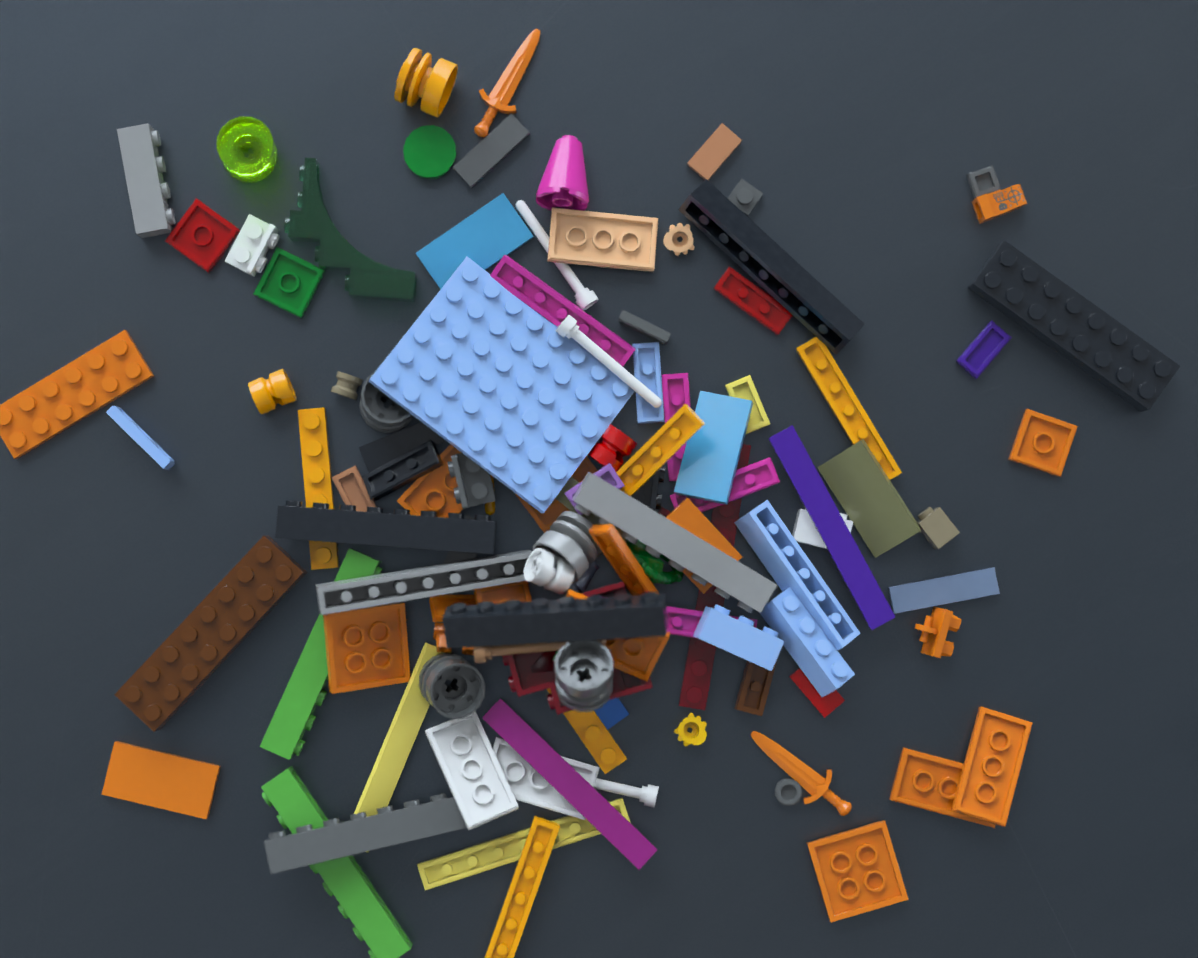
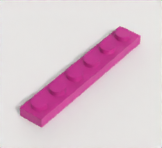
[490,254,636,367]

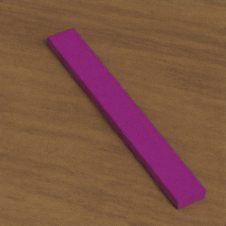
[482,698,658,869]

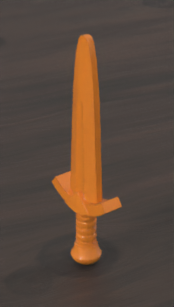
[474,29,540,137]
[751,731,852,816]

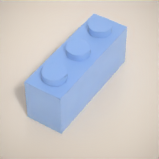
[693,605,784,671]

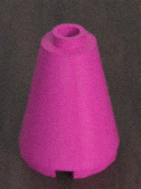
[536,135,589,211]

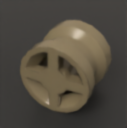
[331,371,363,400]

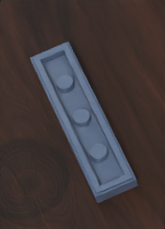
[888,567,1000,614]

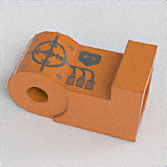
[972,184,1027,224]

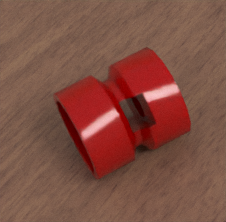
[588,424,637,472]

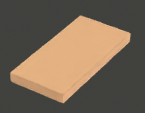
[547,207,658,272]

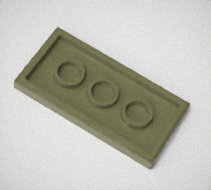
[818,439,922,558]

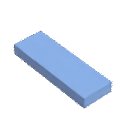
[632,342,664,424]
[106,406,175,470]

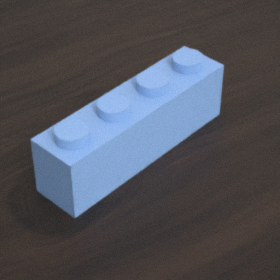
[759,587,855,697]

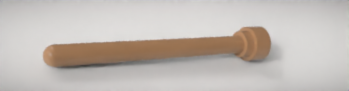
[473,639,606,663]

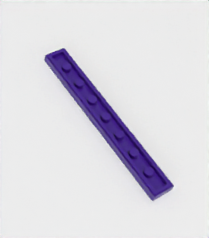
[768,425,895,630]

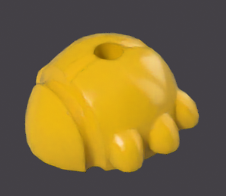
[674,713,707,747]

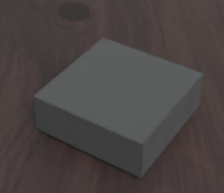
[966,165,1001,199]

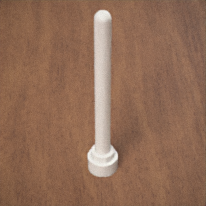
[515,200,599,311]
[555,315,662,408]
[594,778,659,808]

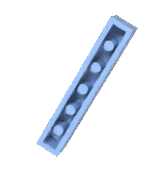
[734,500,861,650]

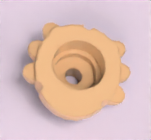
[663,223,694,256]

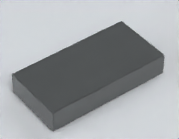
[619,310,671,345]

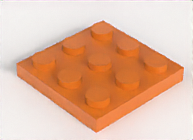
[323,601,410,694]
[807,820,909,923]

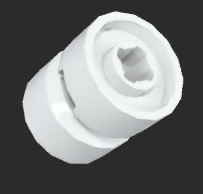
[524,548,575,594]

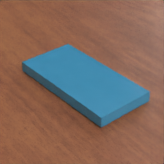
[416,193,534,290]
[674,391,753,505]

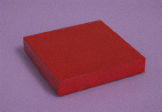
[165,198,241,273]

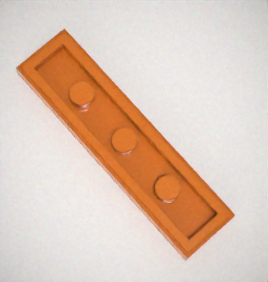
[589,524,660,596]

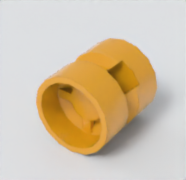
[248,369,297,414]

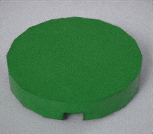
[403,125,457,179]

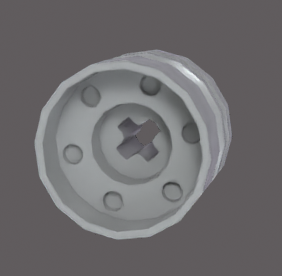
[533,511,602,583]

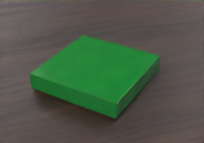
[253,247,326,319]

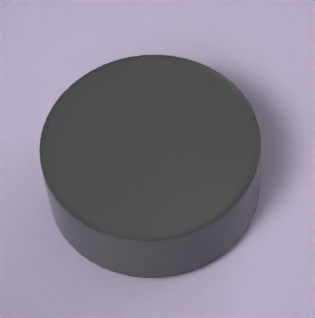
[774,778,802,806]

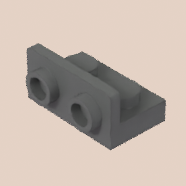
[448,453,496,509]

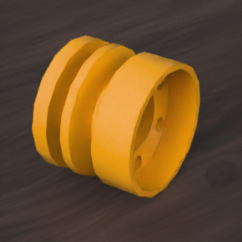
[394,47,458,118]

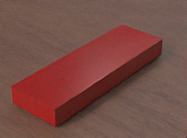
[713,266,793,335]

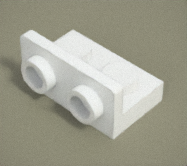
[225,214,280,277]

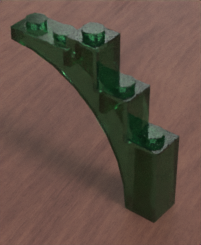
[285,157,417,302]

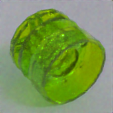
[217,116,277,183]

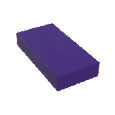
[955,320,1012,379]

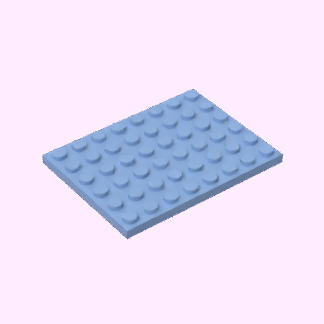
[369,257,634,514]

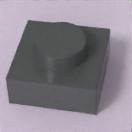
[728,179,763,217]

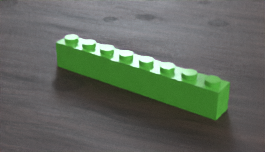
[260,548,383,760]
[261,766,413,958]

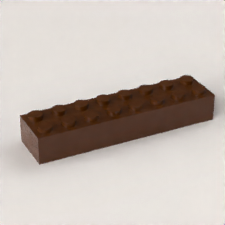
[114,535,308,732]

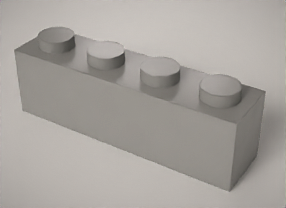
[117,123,176,238]

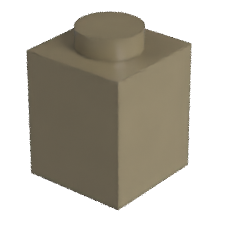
[917,507,960,549]

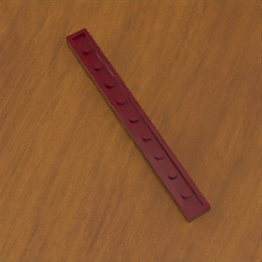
[678,444,751,710]

